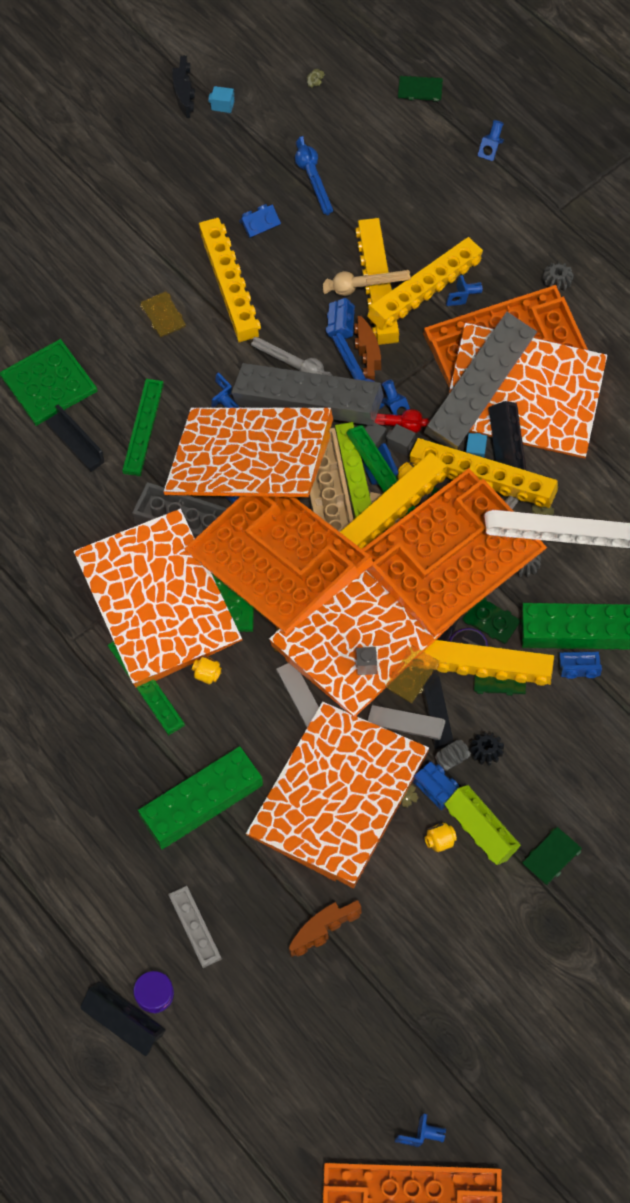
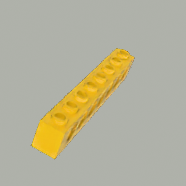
[199,218,261,342]
[367,237,483,330]
[410,438,558,508]

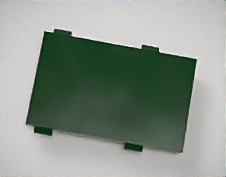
[398,76,443,102]
[463,598,521,645]
[474,674,526,696]
[522,827,582,885]

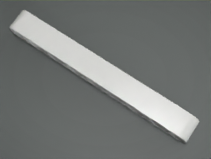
[484,510,630,548]

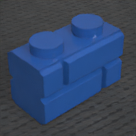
[326,298,355,339]
[413,761,459,810]

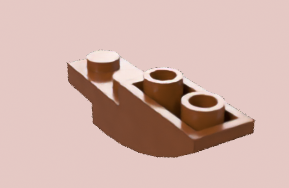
[354,316,381,381]
[289,900,362,957]

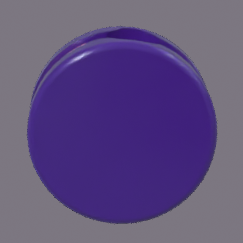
[134,971,174,1013]

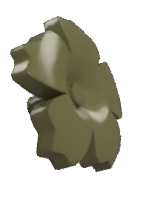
[307,69,325,88]
[532,504,554,515]
[402,785,419,808]

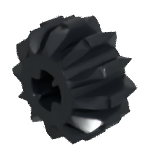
[470,731,504,766]

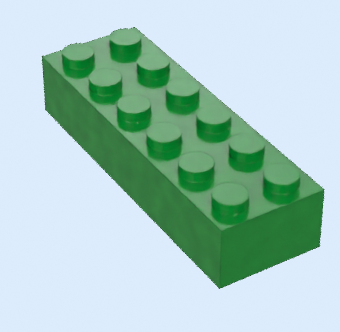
[521,603,630,650]
[138,746,263,850]

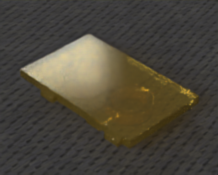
[140,292,186,337]
[385,645,439,703]

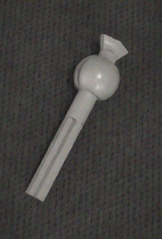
[251,337,332,376]

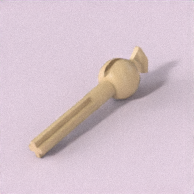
[323,270,411,296]

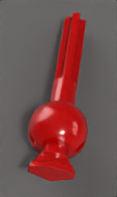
[339,409,432,433]

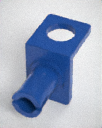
[478,120,504,161]
[446,275,483,306]
[211,372,239,408]
[382,380,410,415]
[395,1114,446,1147]

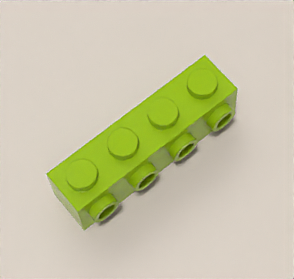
[444,785,521,865]

